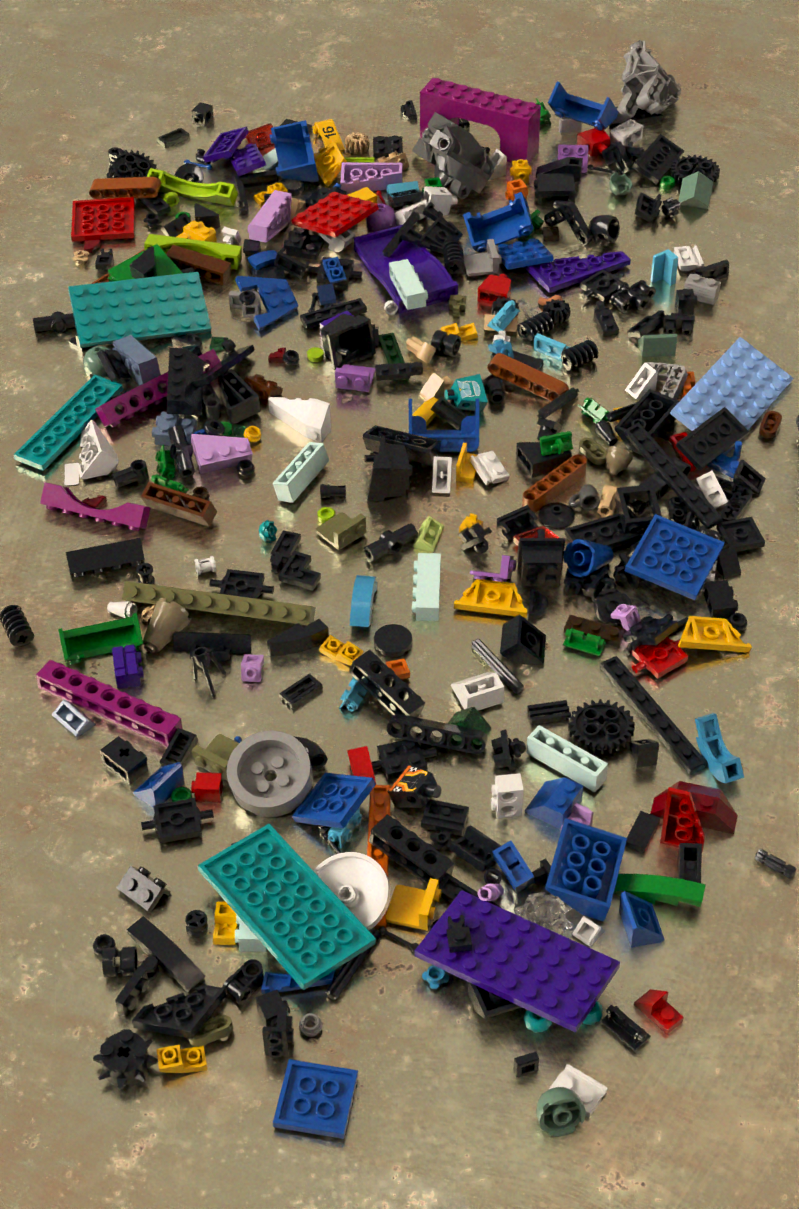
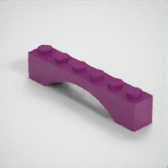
[40,482,151,531]

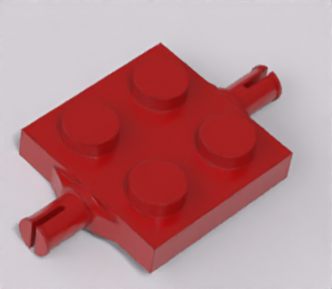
[632,637,688,678]

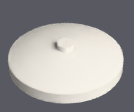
[313,852,391,931]

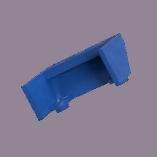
[548,81,619,131]
[409,398,479,452]

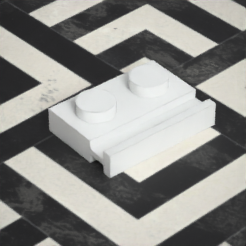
[674,245,704,271]
[469,451,510,485]
[549,1064,608,1118]

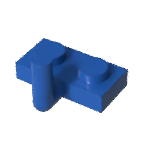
[707,441,742,478]

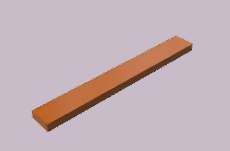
[367,785,391,929]

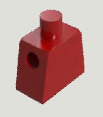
[576,128,610,156]
[478,274,511,304]

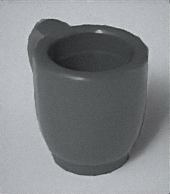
[568,484,600,511]

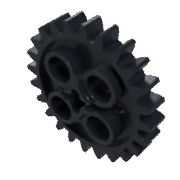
[108,150,158,178]
[670,155,720,184]
[568,699,635,754]

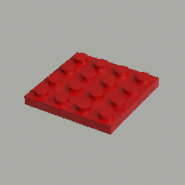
[291,192,379,238]
[71,197,135,242]

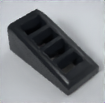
[159,728,198,766]

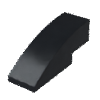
[267,619,329,656]

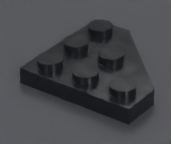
[132,985,227,1039]

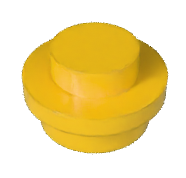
[244,426,261,442]

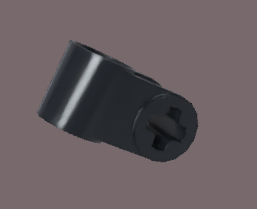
[222,959,264,1004]

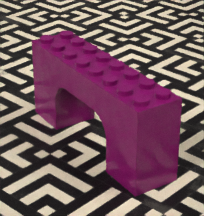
[420,78,541,165]

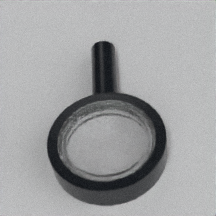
[279,179,305,196]

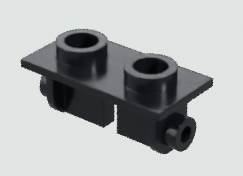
[601,1005,651,1051]

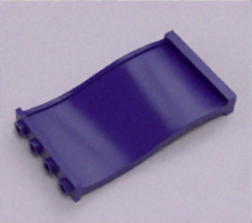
[354,225,458,314]

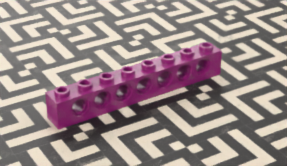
[95,349,220,427]
[36,659,183,747]

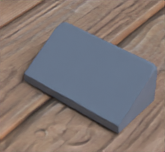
[52,699,95,737]

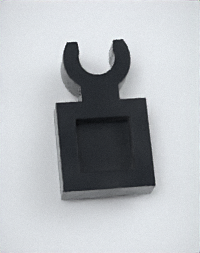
[95,248,114,270]
[564,568,585,595]
[446,915,472,953]

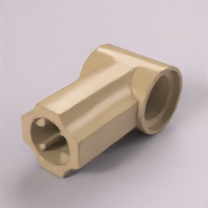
[406,336,436,363]
[598,484,620,517]

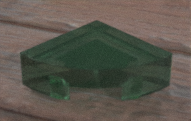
[209,337,229,351]
[233,424,246,438]

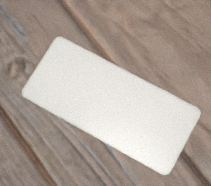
[65,463,79,485]

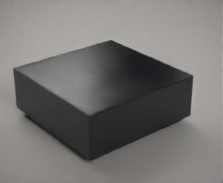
[513,1052,539,1077]

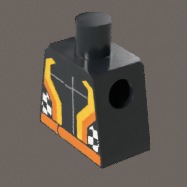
[387,765,442,808]

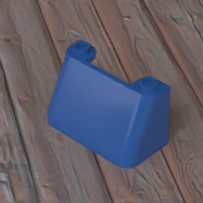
[269,120,319,183]
[463,192,533,253]

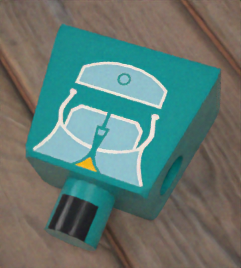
[444,374,488,411]

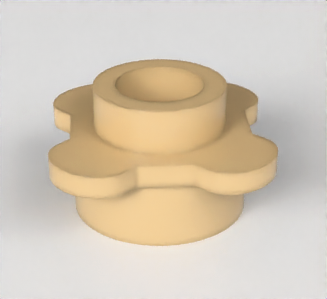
[72,250,89,265]
[141,605,155,624]

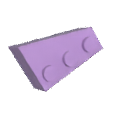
[191,434,253,474]

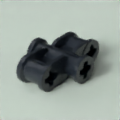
[610,280,656,313]

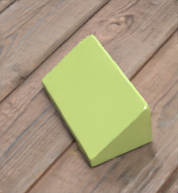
[413,516,444,552]

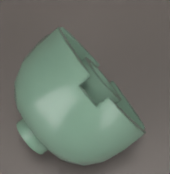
[83,346,110,378]
[536,1087,586,1136]

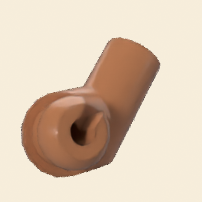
[538,295,563,306]

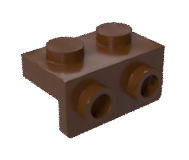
[244,374,283,405]

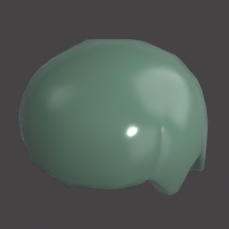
[609,172,633,196]

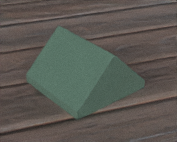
[678,171,713,209]
[638,334,677,357]

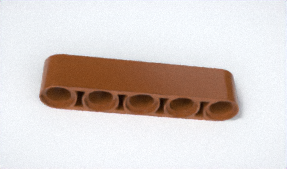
[89,177,162,199]
[487,353,569,401]
[522,454,587,513]

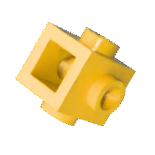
[509,159,532,184]

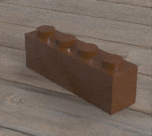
[166,245,231,286]
[141,482,217,527]

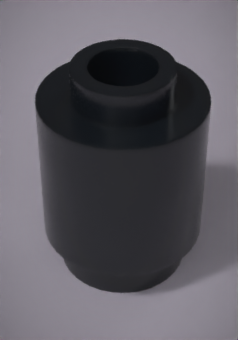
[487,378,506,403]

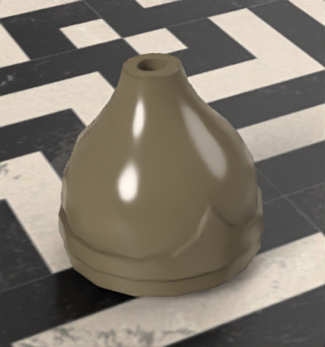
[606,446,633,476]

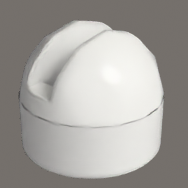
[384,300,398,315]

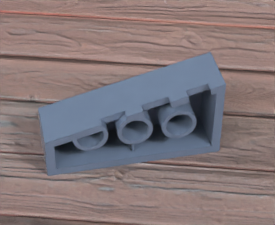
[112,335,162,390]

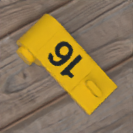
[312,119,345,152]

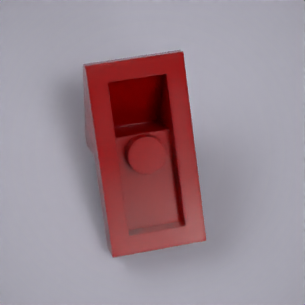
[634,989,684,1035]

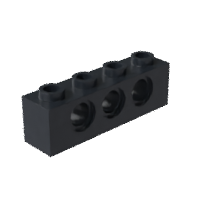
[349,650,425,717]
[369,814,455,886]

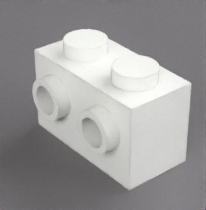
[610,119,643,146]

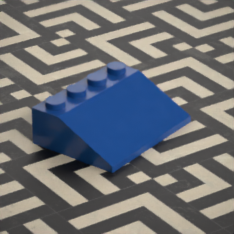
[545,818,627,922]

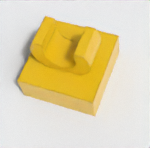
[459,513,483,533]

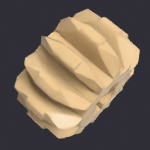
[345,132,370,155]

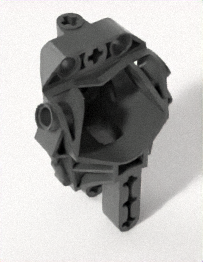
[412,112,495,199]

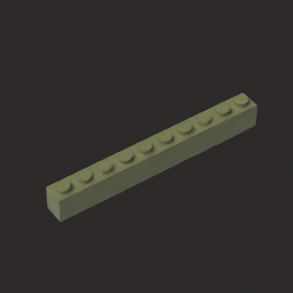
[122,581,316,625]

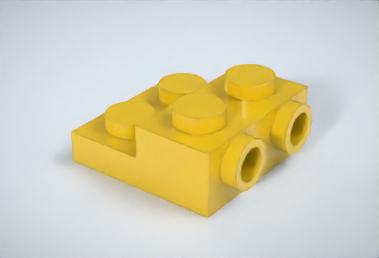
[177,220,217,243]

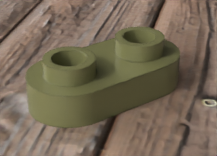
[579,438,607,465]
[188,1015,234,1046]

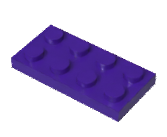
[203,126,249,163]
[229,144,266,176]

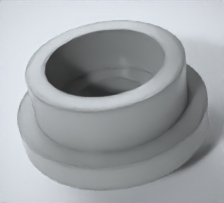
[299,1013,322,1036]

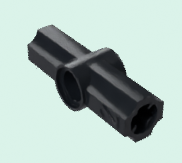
[33,311,76,333]
[168,426,195,477]
[364,523,418,562]

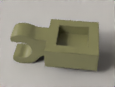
[449,295,467,317]

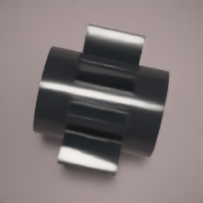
[661,197,681,218]

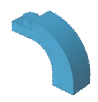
[350,575,378,627]
[695,713,744,784]

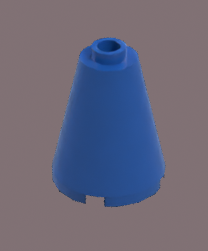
[564,539,613,577]

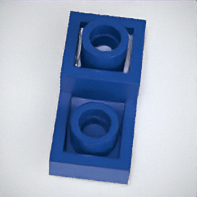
[247,250,277,270]
[322,257,346,284]

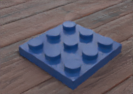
[498,238,554,270]
[292,772,376,829]
[273,1059,358,1139]

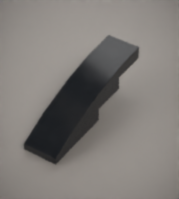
[126,916,205,993]

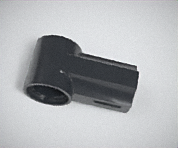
[112,460,149,488]

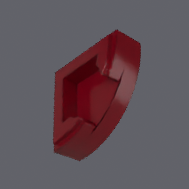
[84,239,101,253]
[268,348,286,363]
[82,495,107,510]

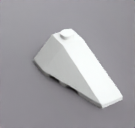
[268,397,331,443]
[78,419,119,479]

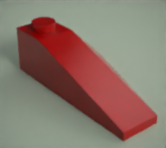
[660,787,705,852]

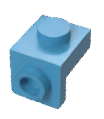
[488,339,514,359]

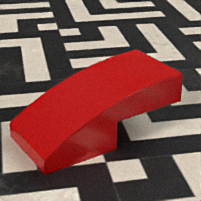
[347,746,376,783]

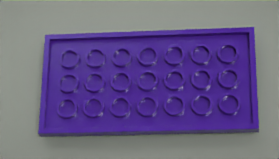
[414,890,620,1033]

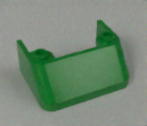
[58,613,143,665]

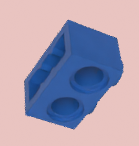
[492,840,535,894]

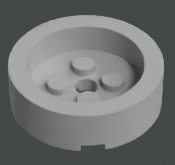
[227,731,313,817]

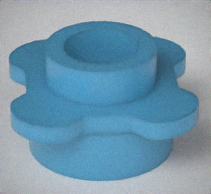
[422,965,449,989]

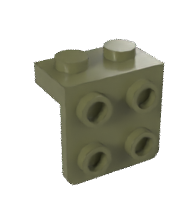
[316,513,367,550]
[192,734,239,781]

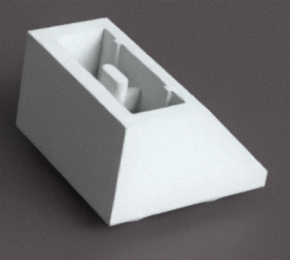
[451,672,504,714]

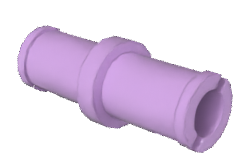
[478,883,504,901]

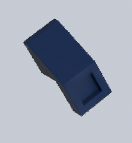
[316,284,337,308]

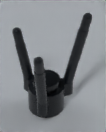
[191,647,226,698]

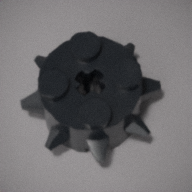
[93,1029,158,1089]

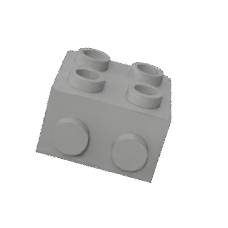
[464,239,502,276]

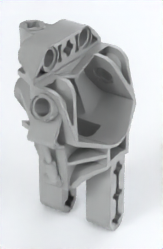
[616,40,681,123]

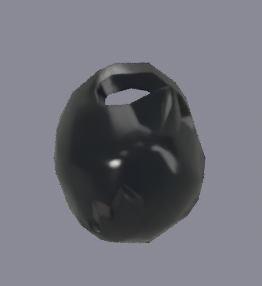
[588,215,620,244]

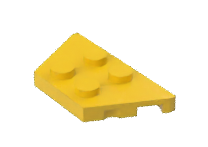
[314,143,347,187]
[454,579,527,618]
[678,616,752,653]

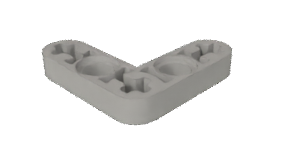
[641,362,688,400]

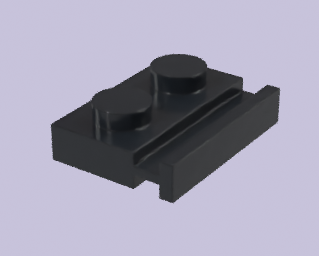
[97,350,132,382]
[421,799,469,836]

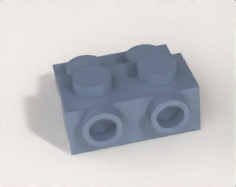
[152,412,197,446]

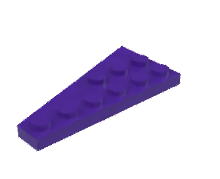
[524,251,631,293]

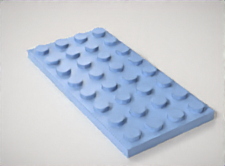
[670,337,794,455]

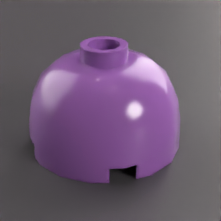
[366,204,397,232]

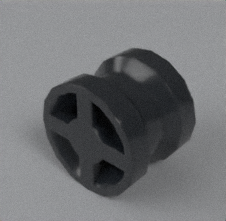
[185,910,208,938]

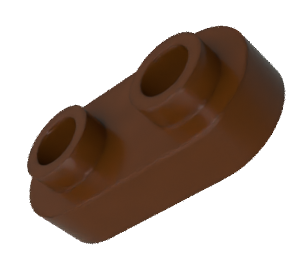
[759,411,782,439]

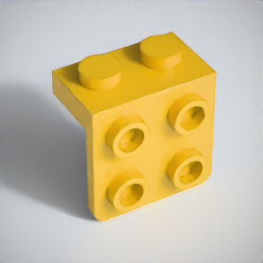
[386,878,442,931]

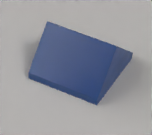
[133,762,185,808]
[619,891,665,948]

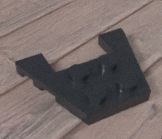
[401,202,463,254]

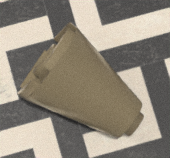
[143,598,192,653]

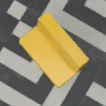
[456,442,478,484]

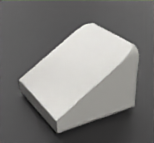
[572,916,605,947]

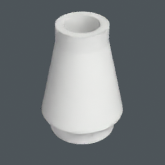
[107,601,138,618]

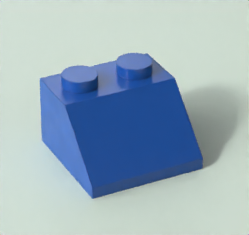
[525,777,583,829]

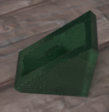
[448,707,491,743]

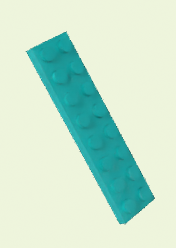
[14,375,124,471]

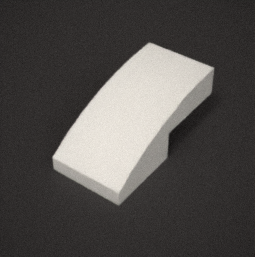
[696,470,728,508]

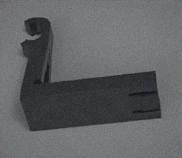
[235,170,279,216]

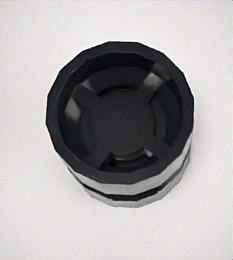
[431,330,461,357]
[102,946,138,977]

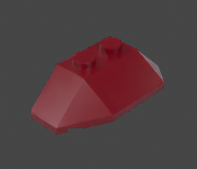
[650,781,738,834]

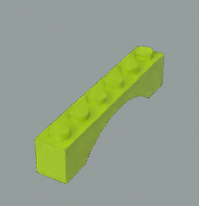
[147,168,239,207]
[144,234,242,270]

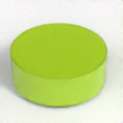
[163,192,179,207]
[307,347,324,363]
[317,507,336,524]

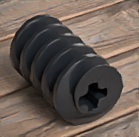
[443,241,465,275]
[517,311,554,341]
[561,340,599,371]
[0,605,34,647]

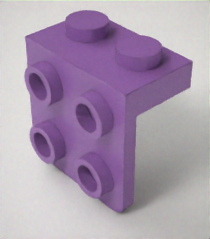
[557,144,588,174]
[335,364,375,392]
[470,555,516,582]

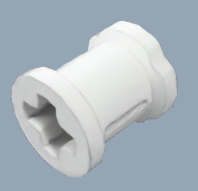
[194,555,216,575]

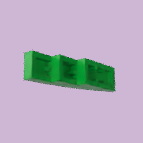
[613,874,706,907]

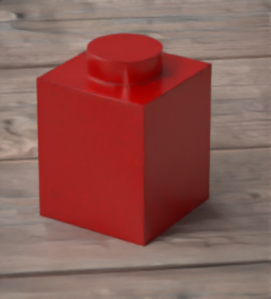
[191,772,223,803]

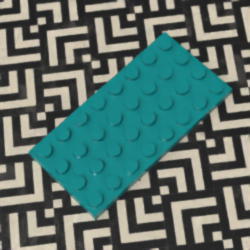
[68,272,212,348]
[198,824,376,990]

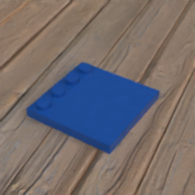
[625,514,725,600]

